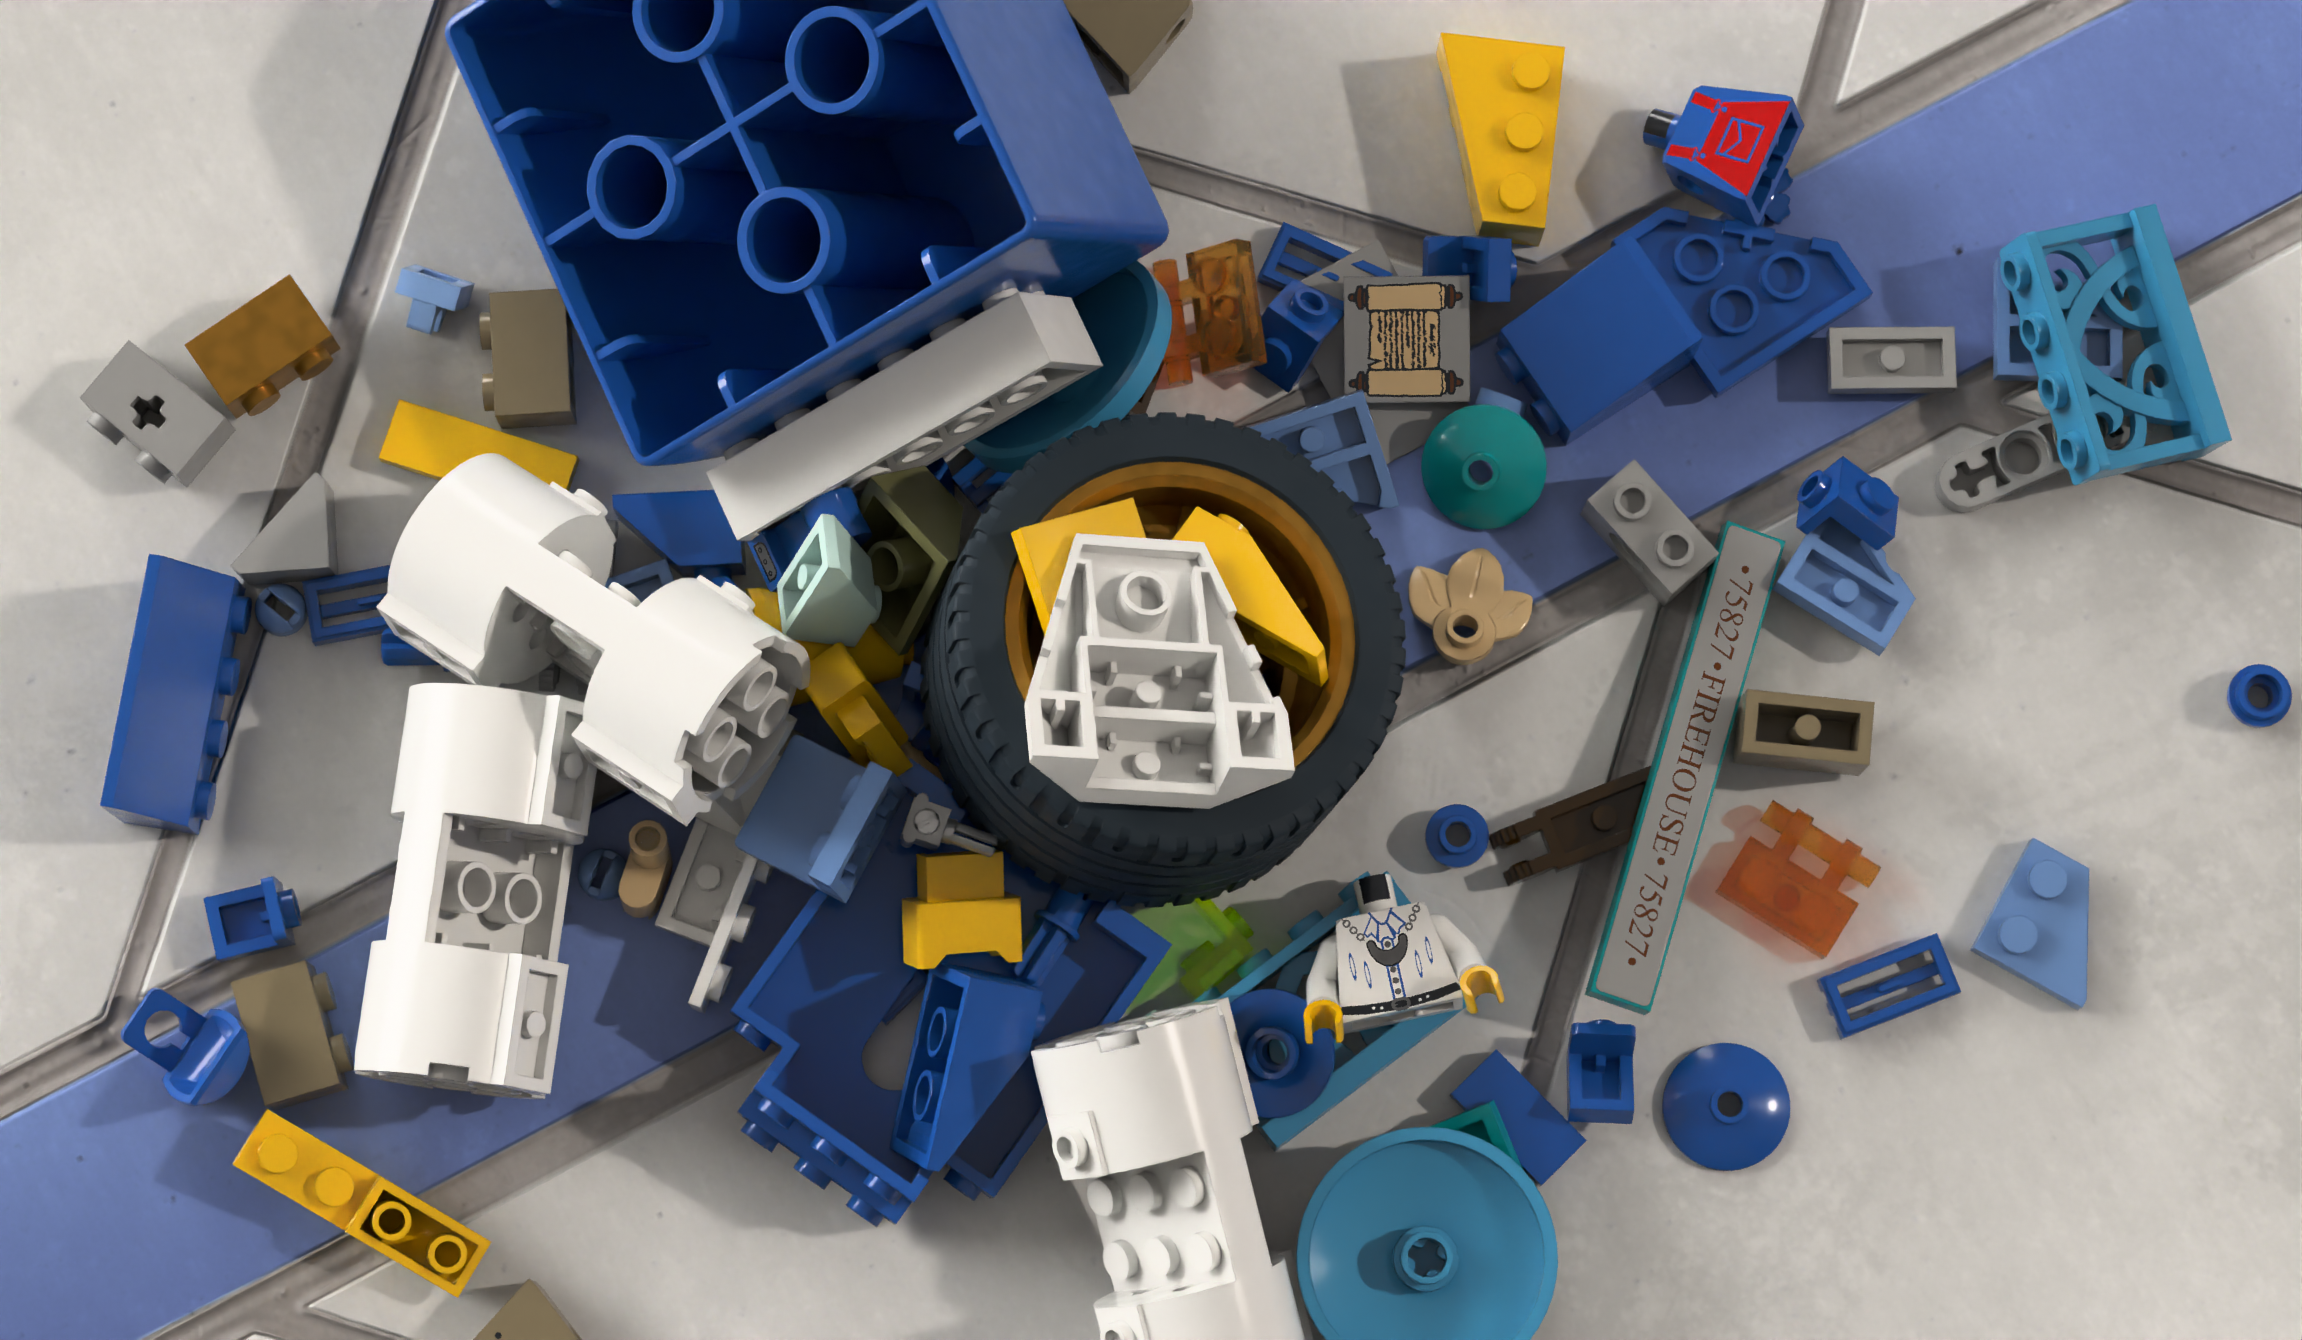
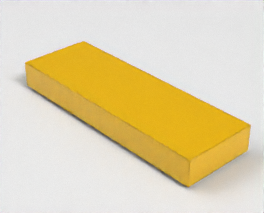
[378,399,580,491]

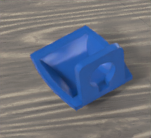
[121,988,250,1106]

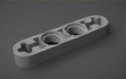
[1935,380,2159,513]

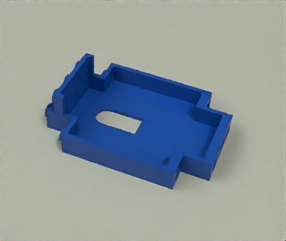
[730,758,1173,1227]

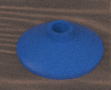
[1230,988,1335,1118]
[1662,1043,1790,1171]

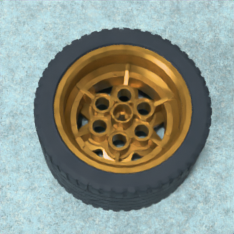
[920,412,1406,908]

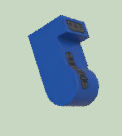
[747,487,872,592]

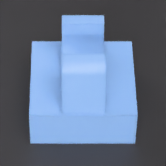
[395,264,475,335]

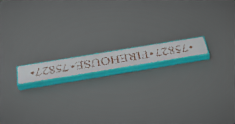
[1585,520,1786,1015]

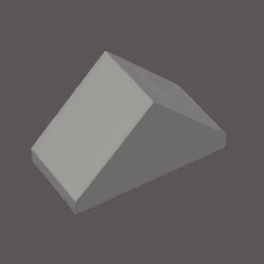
[230,471,338,585]

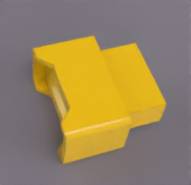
[804,642,913,777]
[902,850,1022,969]

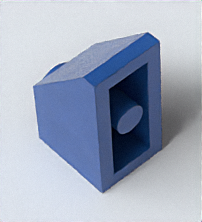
[612,490,746,580]

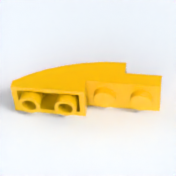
[232,1108,491,1298]

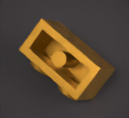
[185,274,341,419]

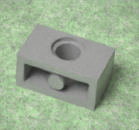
[1580,459,1719,607]

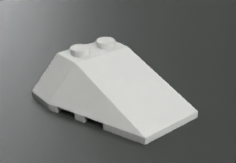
[1024,533,1295,809]

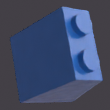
[1495,234,1703,446]

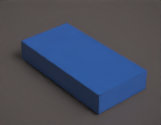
[1449,1049,1587,1187]

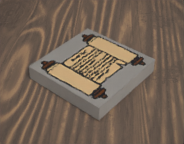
[1343,275,1470,403]

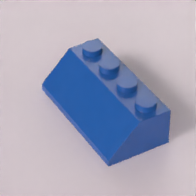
[100,554,252,835]

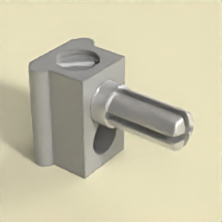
[900,793,998,857]

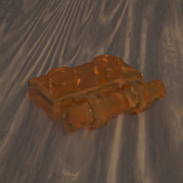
[1152,239,1267,387]
[1715,800,1881,960]

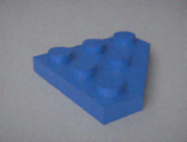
[1610,207,1873,398]

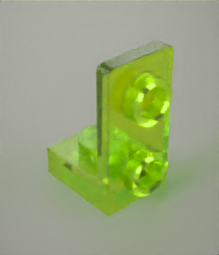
[1178,898,1254,1002]

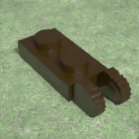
[1489,766,1651,886]

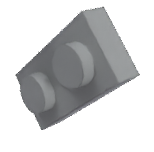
[1826,326,1957,394]

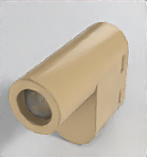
[618,820,673,919]

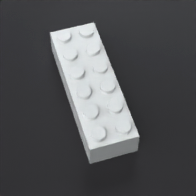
[706,288,1103,541]

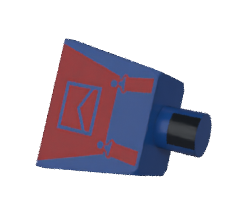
[1643,85,1804,228]

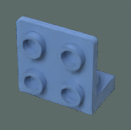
[735,735,907,904]

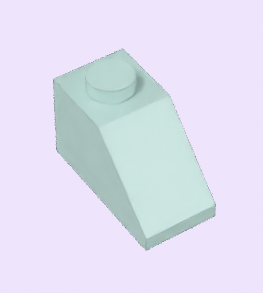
[777,514,882,647]

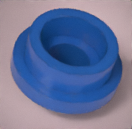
[2227,664,2292,728]
[1425,804,1489,868]

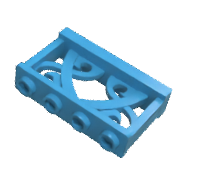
[2000,204,2232,486]
[1192,871,1479,1152]

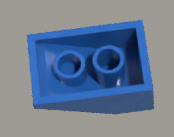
[889,962,1045,1172]

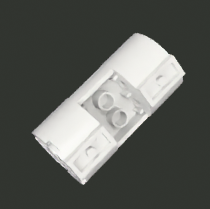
[376,453,810,827]
[354,683,597,1099]
[1031,997,1313,1340]

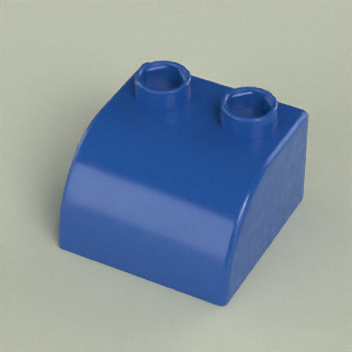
[445,0,1169,466]

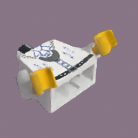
[1303,874,1505,1044]

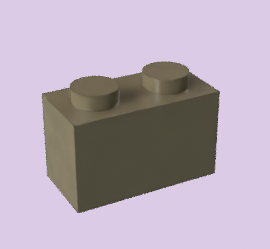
[479,289,577,429]
[1733,689,1875,776]
[231,960,354,1111]

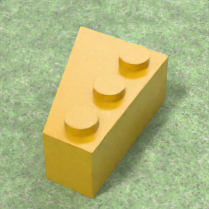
[1436,32,1565,247]

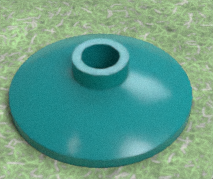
[1421,404,1547,529]

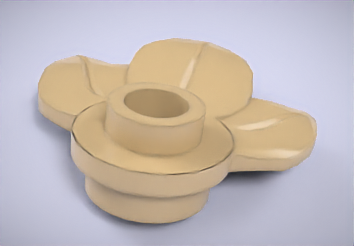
[1408,548,1533,665]

